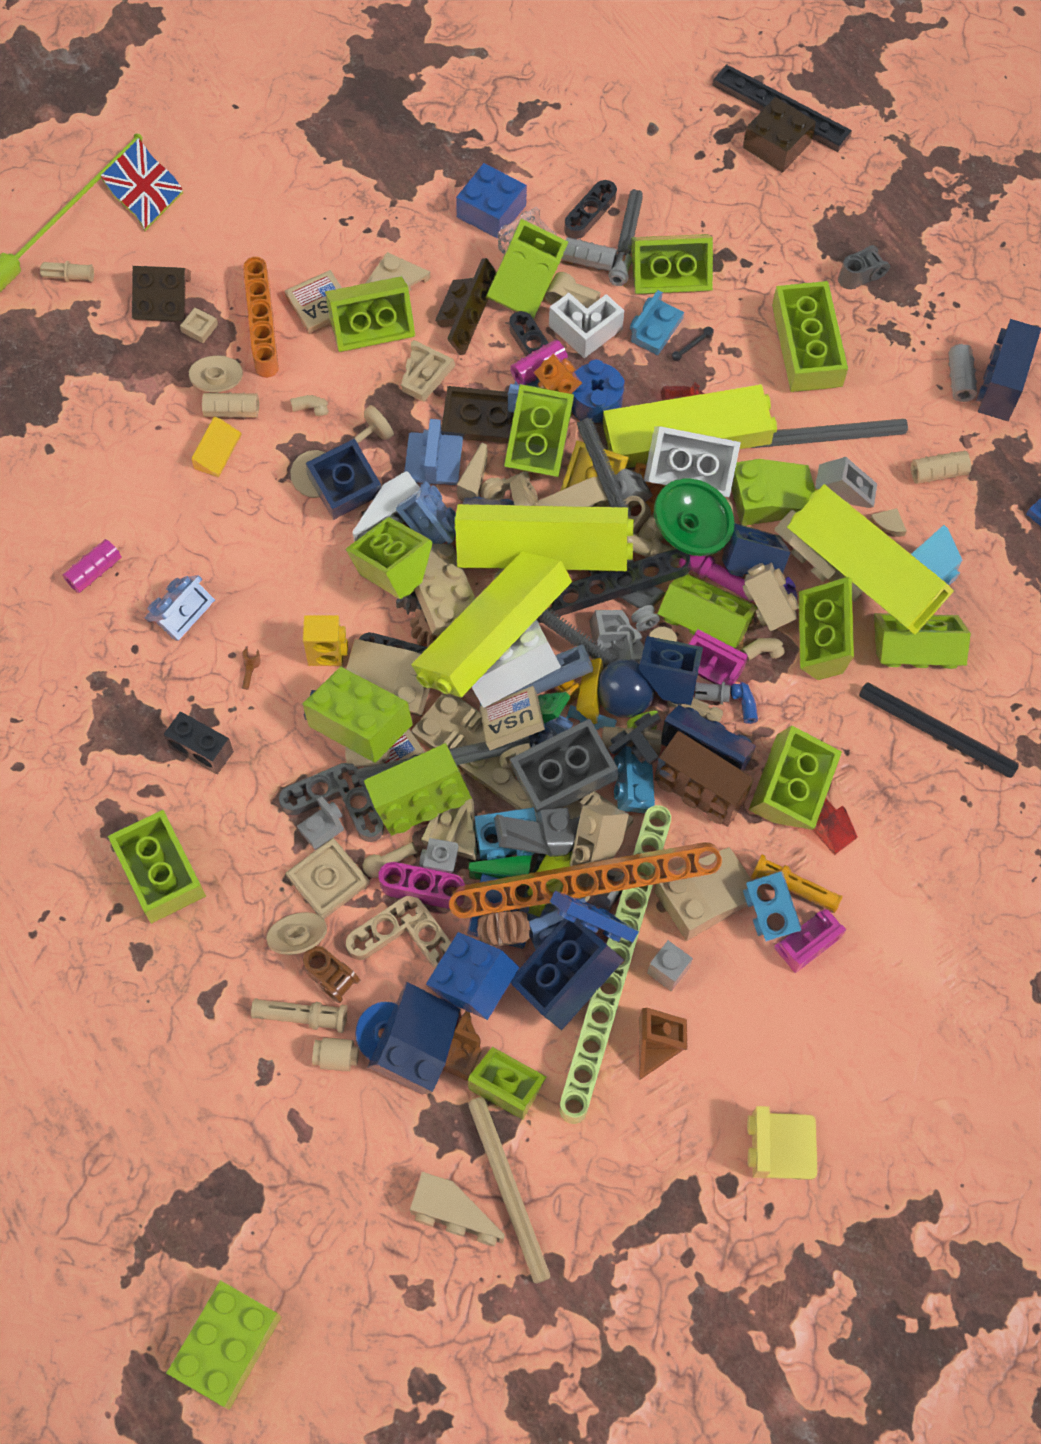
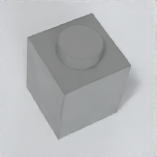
[647,940,693,992]

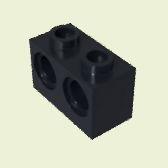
[164,711,234,775]

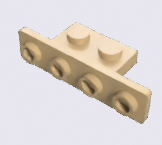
[774,510,864,602]

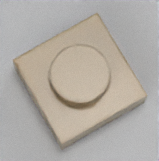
[180,308,218,343]

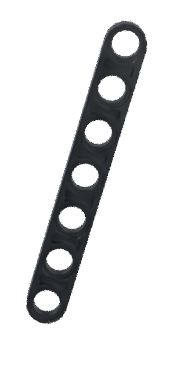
[536,549,691,623]

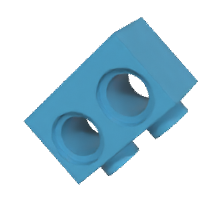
[475,807,537,860]
[743,871,802,941]

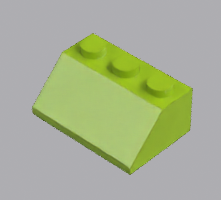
[631,234,713,294]
[325,276,416,352]
[345,517,432,599]
[657,574,758,648]
[799,577,854,680]
[874,613,971,669]
[749,725,842,830]

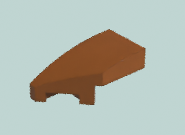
[443,1011,481,1081]

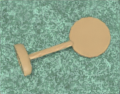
[290,405,394,498]

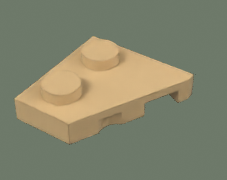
[365,252,431,291]
[401,340,455,402]
[421,799,477,860]

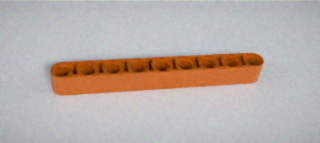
[449,842,722,918]

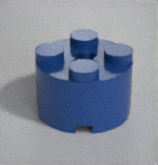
[571,359,624,425]

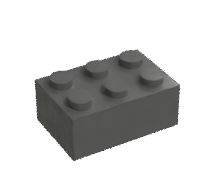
[510,719,618,813]

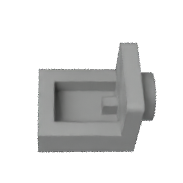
[419,838,458,873]

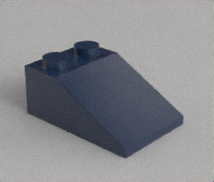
[367,982,461,1094]

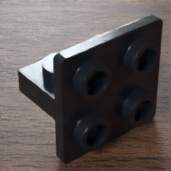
[608,712,662,765]

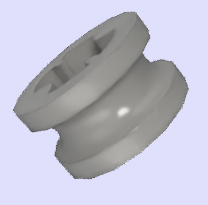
[631,605,660,631]

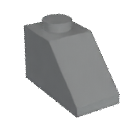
[815,457,877,508]

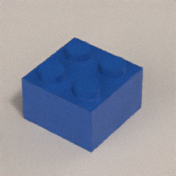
[456,163,527,239]
[426,932,519,1020]

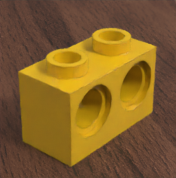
[303,615,348,666]

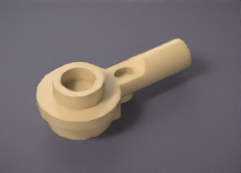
[480,471,530,500]

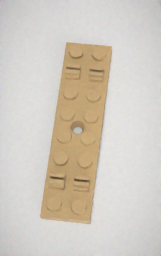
[411,693,634,832]

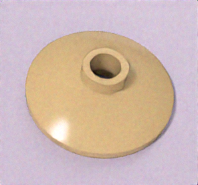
[189,356,243,392]
[266,912,327,955]

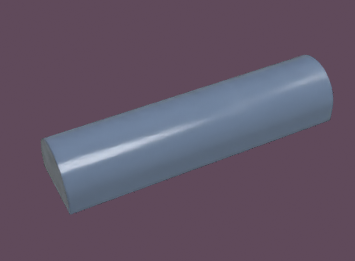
[480,644,593,706]

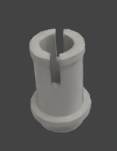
[608,252,632,286]
[695,682,731,705]

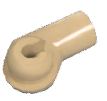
[290,395,329,417]
[740,638,785,661]

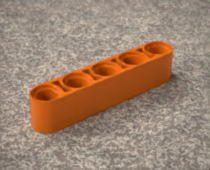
[243,256,279,378]

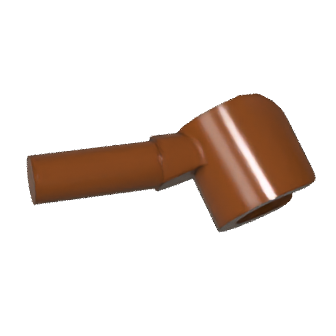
[242,648,261,690]

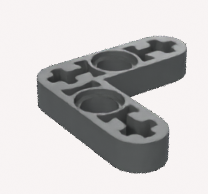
[279,762,384,842]

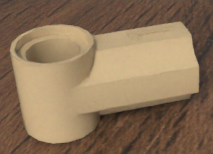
[545,272,601,308]

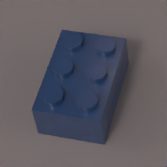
[976,319,1041,422]
[510,918,624,1030]

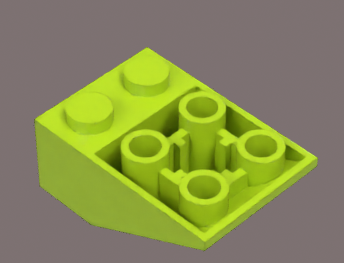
[486,219,569,319]

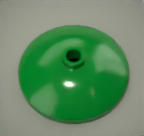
[654,478,734,556]

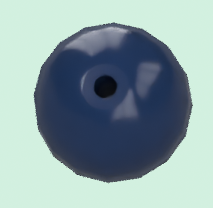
[598,659,655,718]

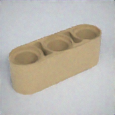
[539,477,610,507]

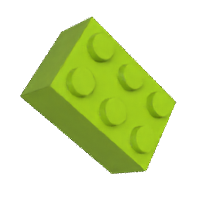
[302,666,413,763]
[364,743,472,836]
[108,810,206,924]
[167,1280,281,1410]

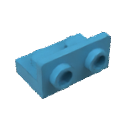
[630,290,684,355]
[613,746,655,813]

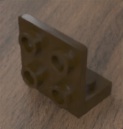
[132,266,191,322]

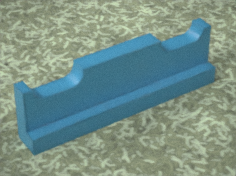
[566,705,617,730]

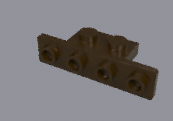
[435,258,497,355]

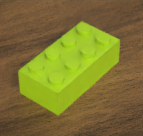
[772,281,848,392]

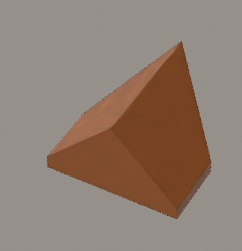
[639,1007,688,1080]

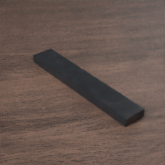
[712,64,852,152]

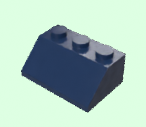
[661,705,756,772]

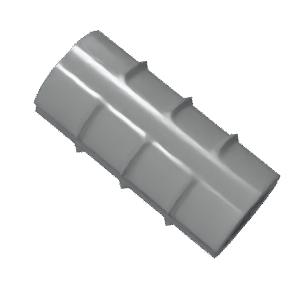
[562,237,617,271]
[948,344,977,402]

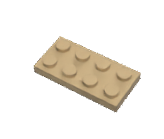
[414,544,476,635]

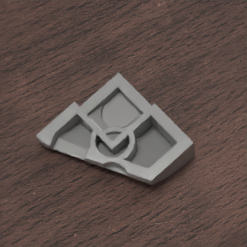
[589,610,644,668]

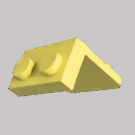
[747,1106,817,1180]

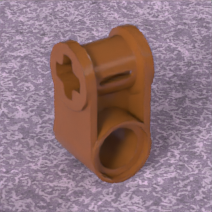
[303,946,361,1004]

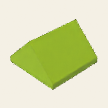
[468,1047,546,1120]

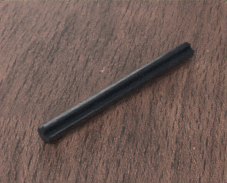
[859,682,1019,778]

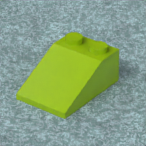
[504,384,574,477]
[731,459,815,526]

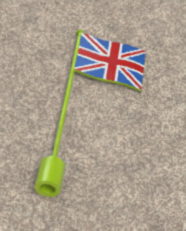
[0,133,183,292]

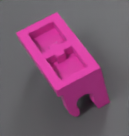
[689,629,748,685]
[774,908,846,974]

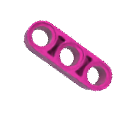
[379,862,465,909]

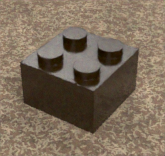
[743,97,816,173]

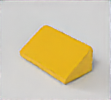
[191,416,242,478]
[576,658,604,724]

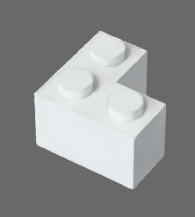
[549,293,624,358]

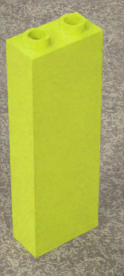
[603,384,777,469]
[787,484,954,635]
[455,504,634,571]
[411,551,572,698]

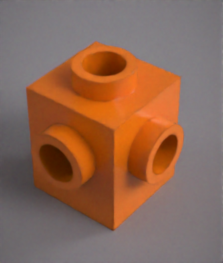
[534,353,582,394]

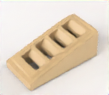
[457,443,488,501]

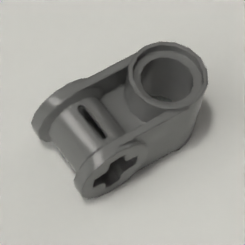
[838,245,890,290]

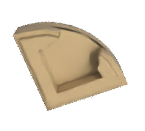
[870,508,907,537]
[499,743,530,769]

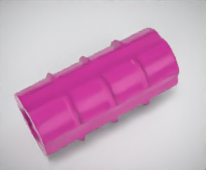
[510,339,568,385]
[62,539,122,593]

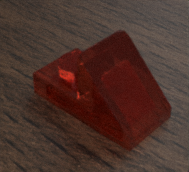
[813,798,858,855]

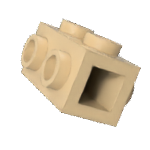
[743,563,799,631]

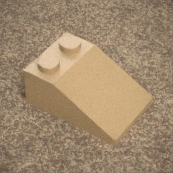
[346,639,430,717]
[654,847,762,942]

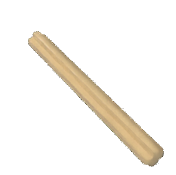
[468,1097,550,1284]

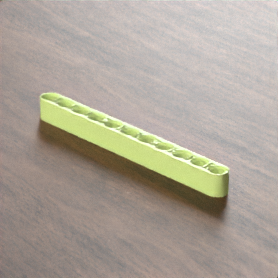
[559,805,671,1124]

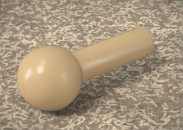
[363,842,417,878]

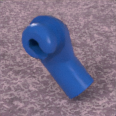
[730,682,758,724]

